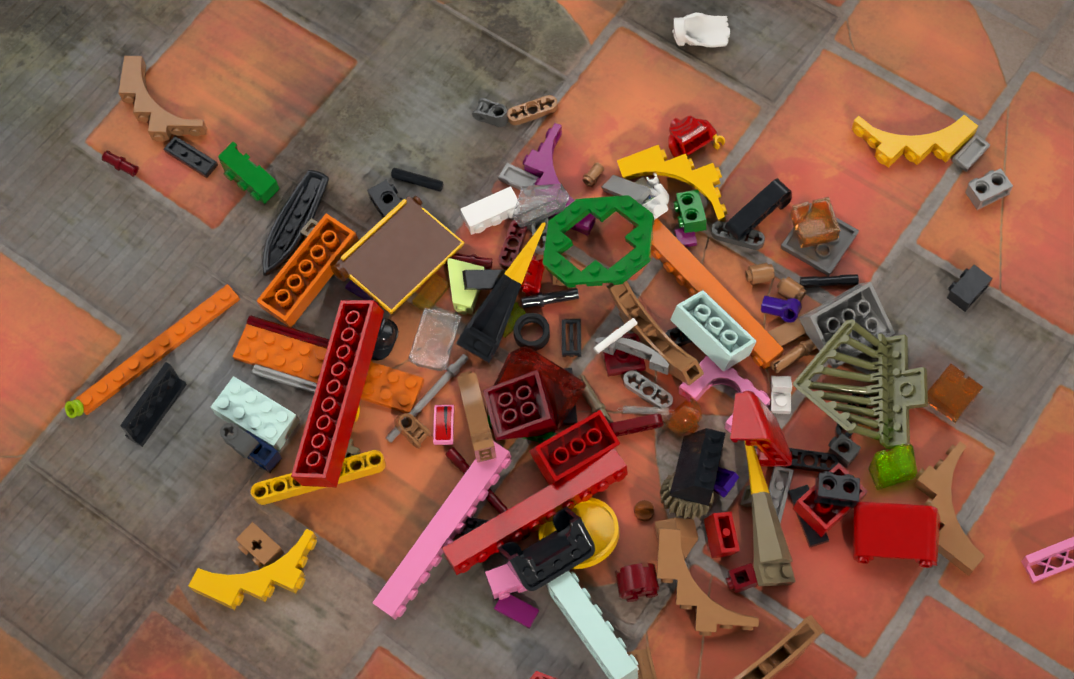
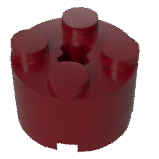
[615,563,659,602]

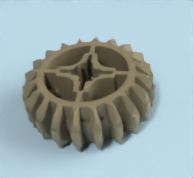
[660,472,714,520]

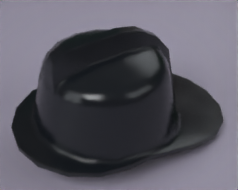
[371,318,399,361]

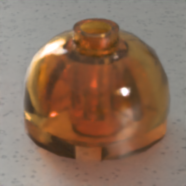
[663,397,702,434]

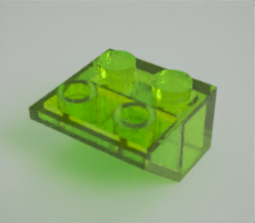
[868,444,917,490]

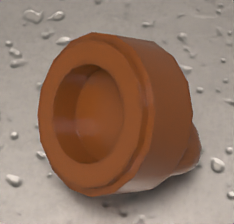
[634,500,654,521]

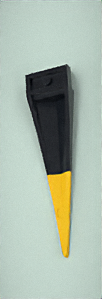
[455,222,546,363]

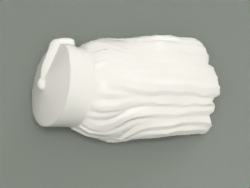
[672,12,730,47]

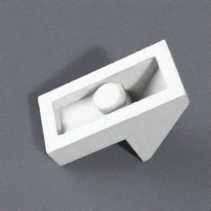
[771,376,792,414]

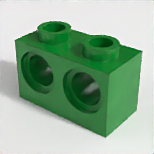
[673,189,707,233]

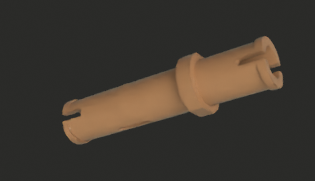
[770,339,817,373]

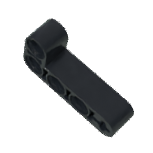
[725,178,792,241]

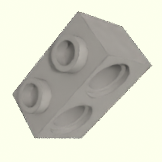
[965,168,1013,210]

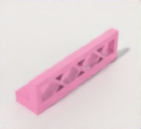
[1021,537,1074,583]

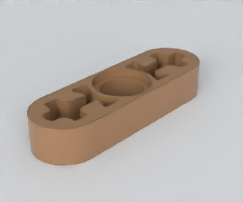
[507,95,558,125]

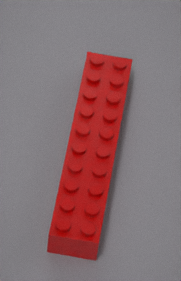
[291,300,384,488]

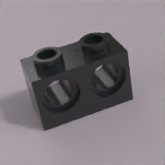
[814,471,860,508]

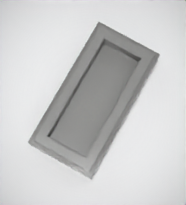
[952,134,990,172]
[498,163,539,195]

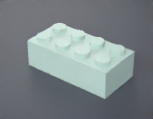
[670,290,757,372]
[211,376,300,452]

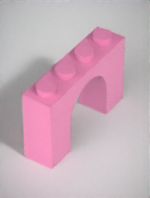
[679,356,771,433]

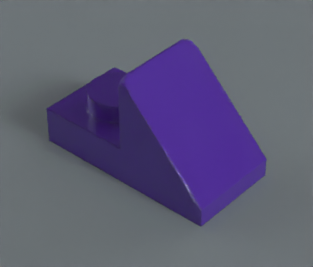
[713,467,739,497]

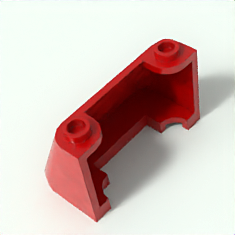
[730,391,792,466]
[853,502,940,568]

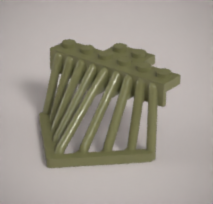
[793,319,928,449]

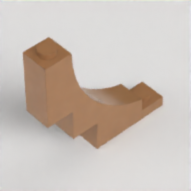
[457,371,497,463]

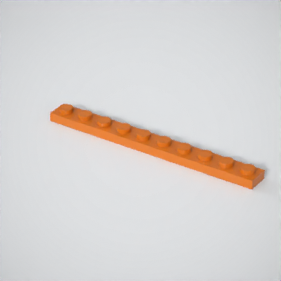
[74,284,240,415]

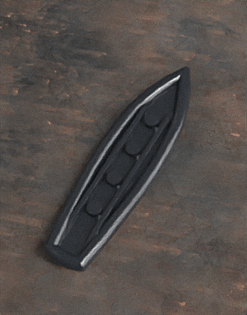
[263,170,329,276]

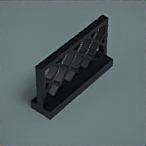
[120,362,187,447]

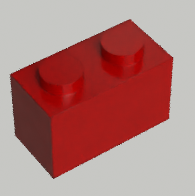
[704,511,740,559]

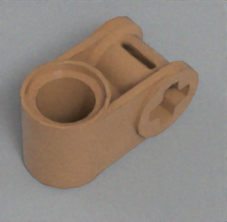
[394,413,432,449]

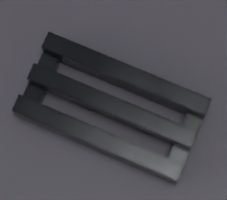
[562,319,581,357]

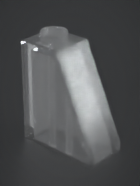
[512,184,569,227]

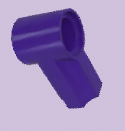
[761,296,802,323]

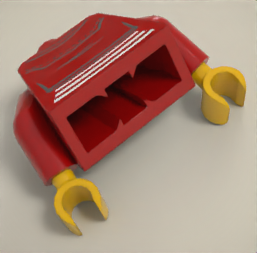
[668,116,725,158]

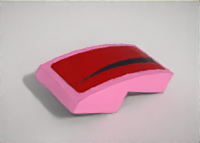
[433,405,454,445]

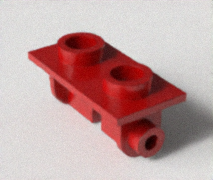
[521,255,545,296]

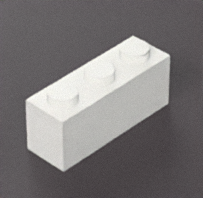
[460,186,521,235]

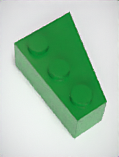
[218,142,279,204]

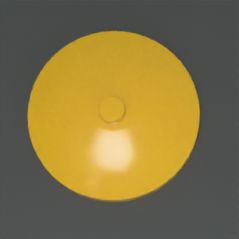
[539,497,620,569]

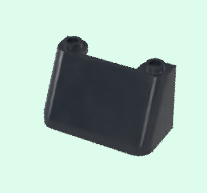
[497,507,595,591]

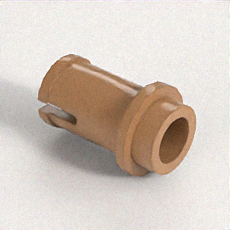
[583,163,604,186]

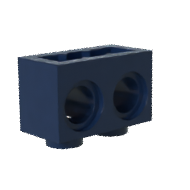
[246,430,282,473]

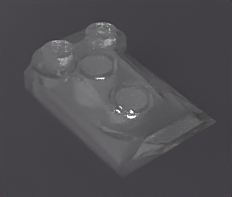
[409,308,461,371]

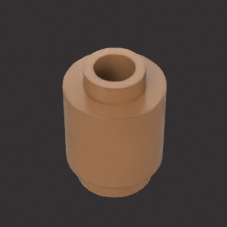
[745,263,775,285]
[777,277,807,302]

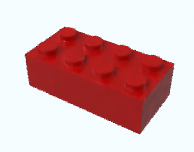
[529,410,620,485]

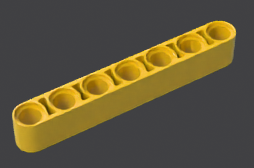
[251,450,386,505]

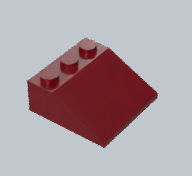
[483,370,558,440]

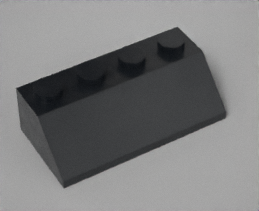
[669,428,726,506]

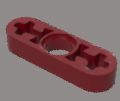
[499,218,527,270]
[609,414,664,437]

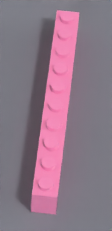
[372,441,511,620]

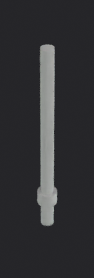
[386,354,469,443]

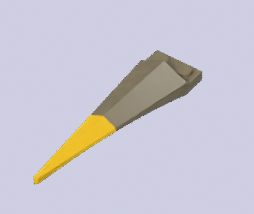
[745,441,796,586]

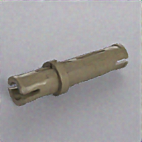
[573,375,613,424]

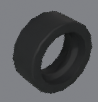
[514,313,550,351]

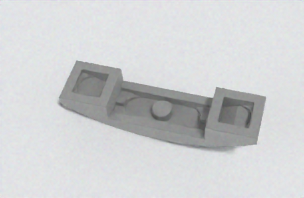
[595,337,669,375]

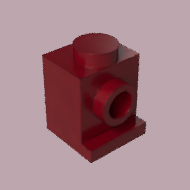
[725,563,758,593]

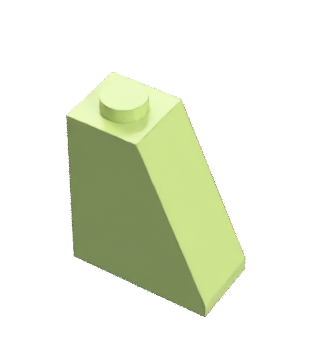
[447,258,485,315]

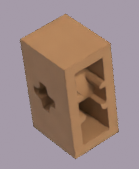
[236,522,284,568]

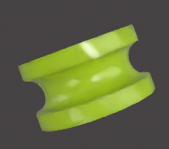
[65,399,84,418]

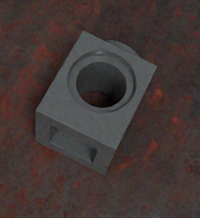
[828,433,861,468]

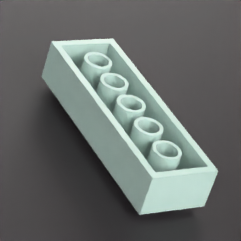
[546,571,639,679]

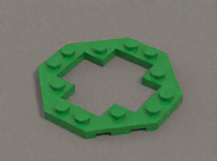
[543,195,654,288]

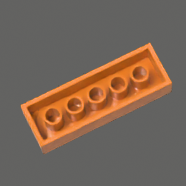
[257,213,359,328]

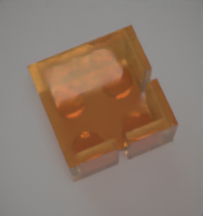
[790,197,840,248]
[928,363,983,423]

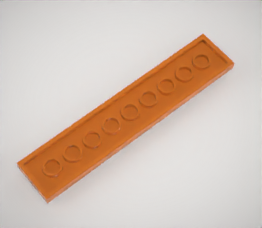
[232,324,424,413]

